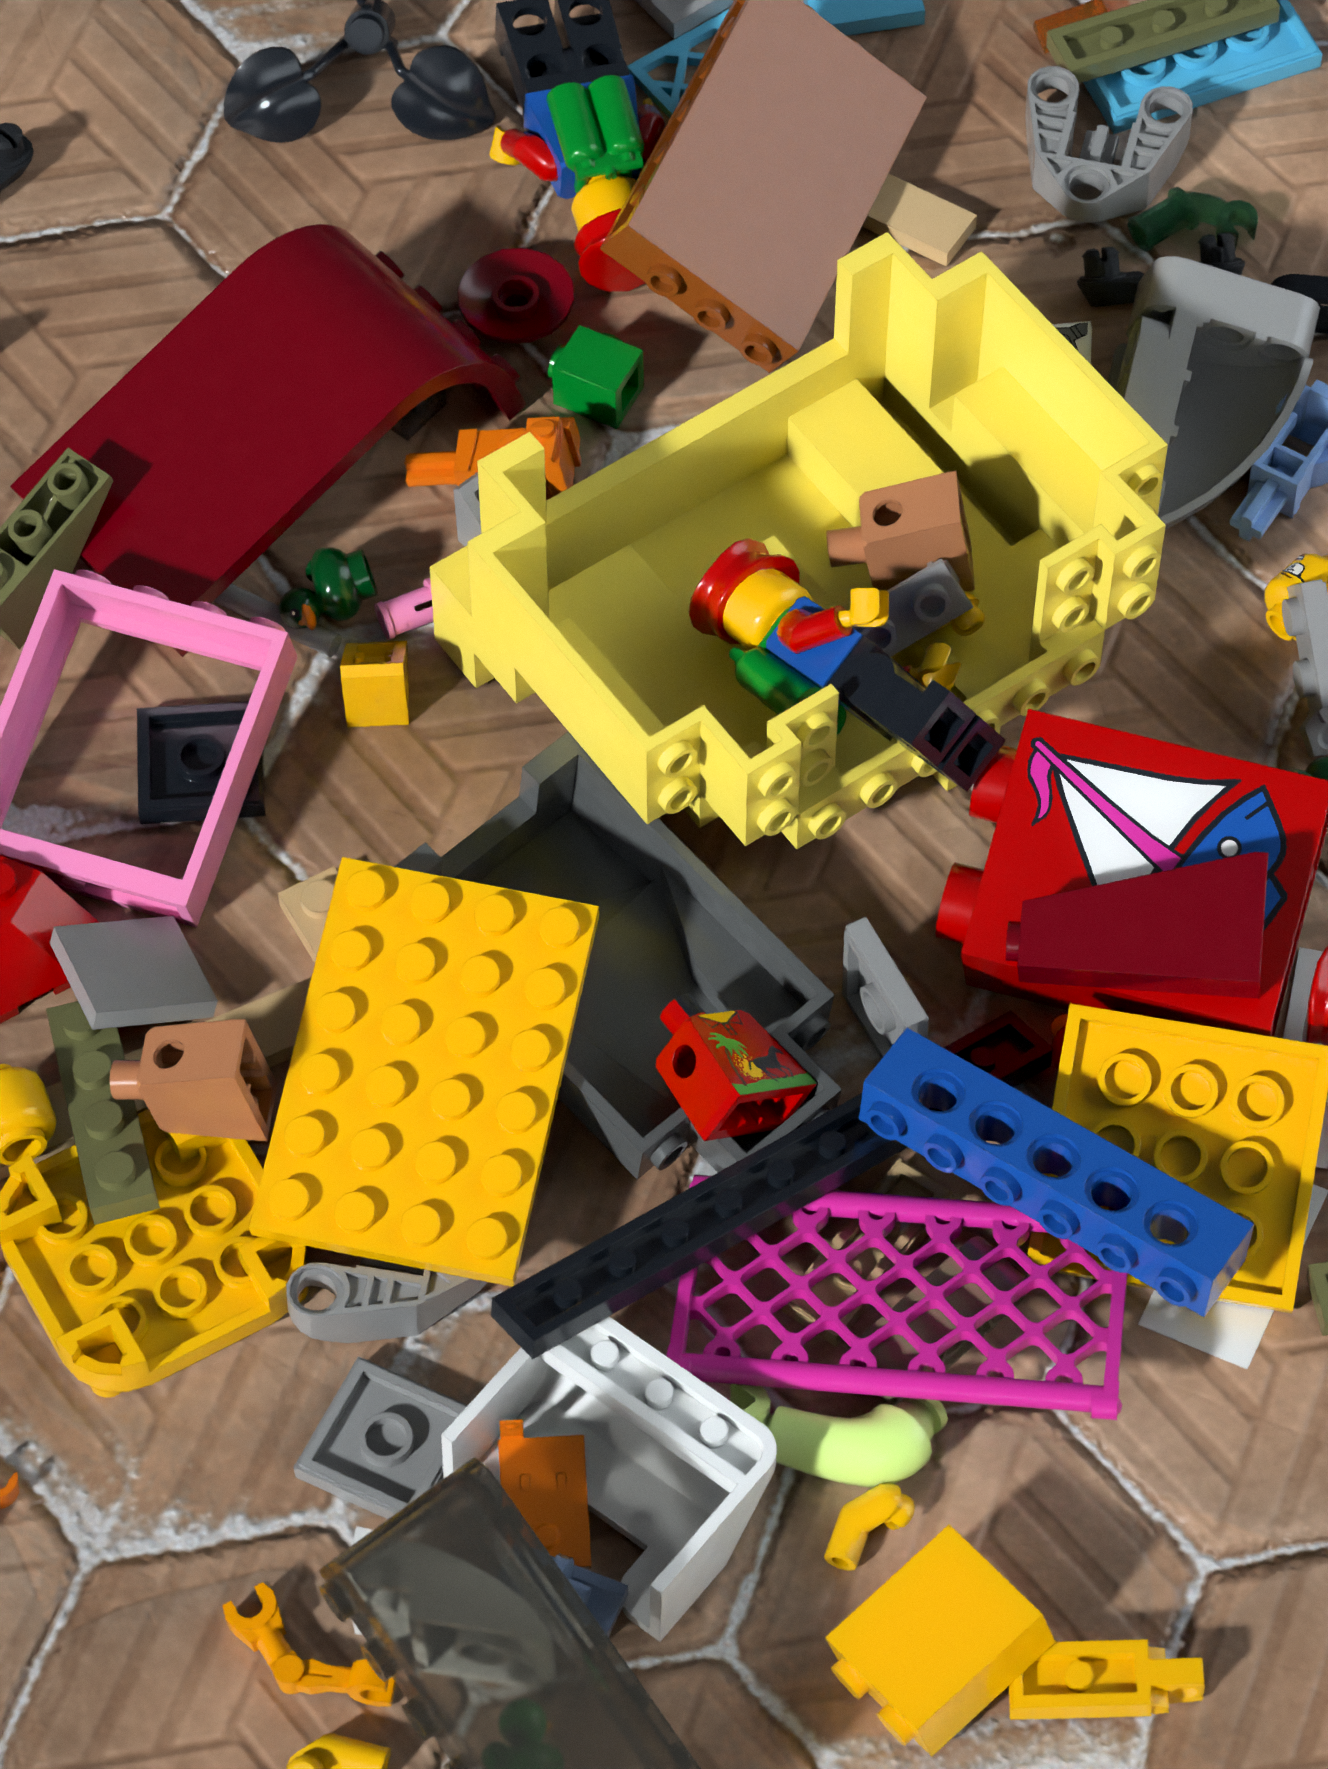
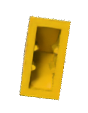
[340,641,409,727]

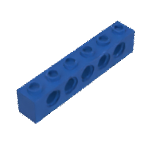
[859,1028,1254,1317]

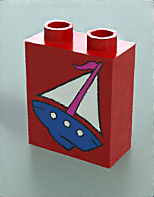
[936,709,1328,1037]

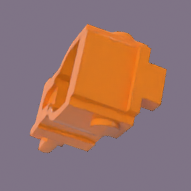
[404,416,582,500]

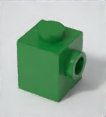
[548,325,644,429]

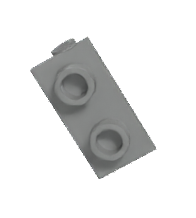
[852,558,973,657]

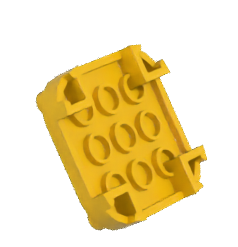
[0,1109,309,1397]

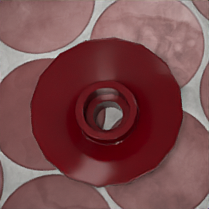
[458,248,574,344]

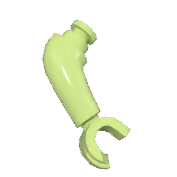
[730,1384,948,1487]

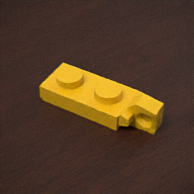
[1008,1639,1205,1720]

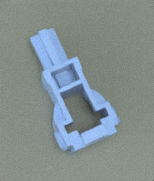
[1229,379,1328,541]

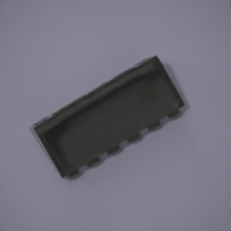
[318,1458,701,1769]

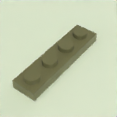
[1046,0,1280,83]
[46,1001,160,1225]

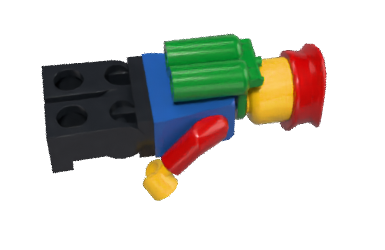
[489,0,665,292]
[688,538,1006,792]

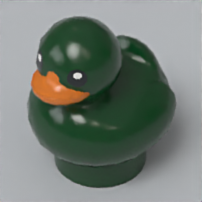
[279,547,378,630]

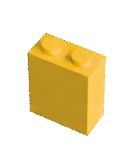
[825,1524,1055,1757]

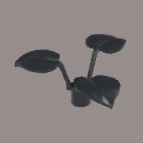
[224,0,496,143]

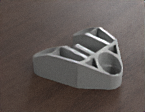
[1025,66,1193,222]
[287,1257,488,1343]

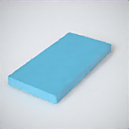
[1083,0,1322,134]

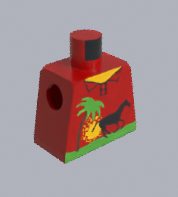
[656,994,817,1141]

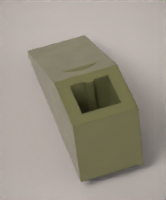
[0,448,114,649]

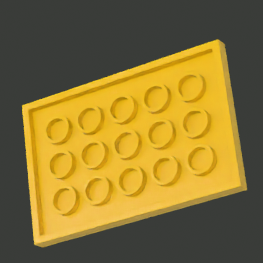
[249,857,599,1287]

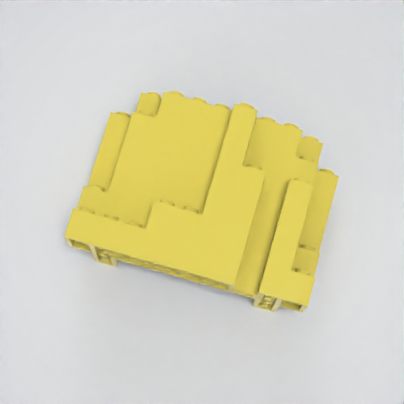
[430,232,1168,850]

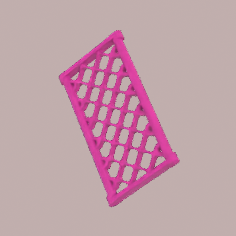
[666,1174,1128,1420]

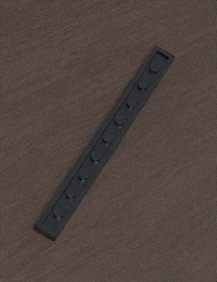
[491,1010,1053,1359]

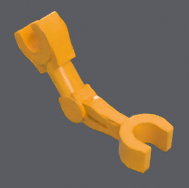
[223,1582,396,1707]

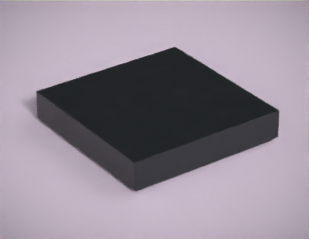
[137,701,266,824]

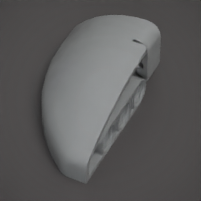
[1108,256,1320,529]

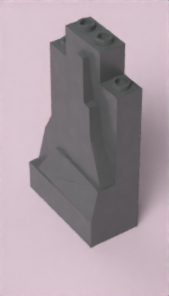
[394,731,842,1180]

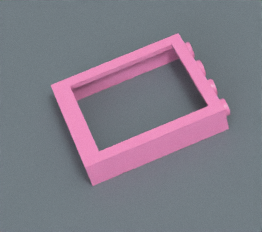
[0,569,298,928]

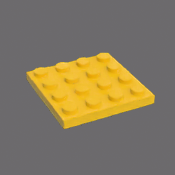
[1027,1003,1328,1313]

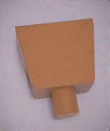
[826,471,975,591]
[110,1019,278,1141]

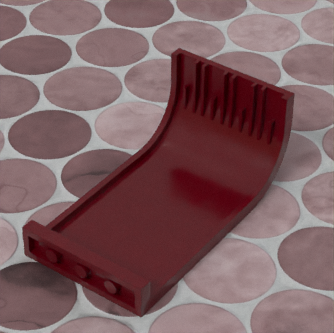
[10,224,527,657]

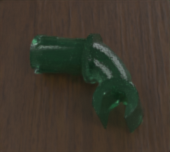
[1127,187,1258,252]

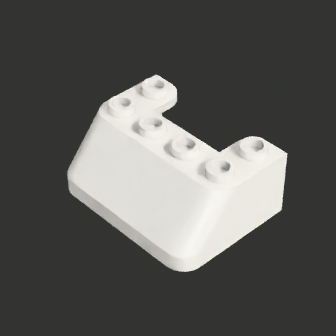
[441,1317,777,1642]

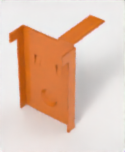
[498,1419,592,1569]

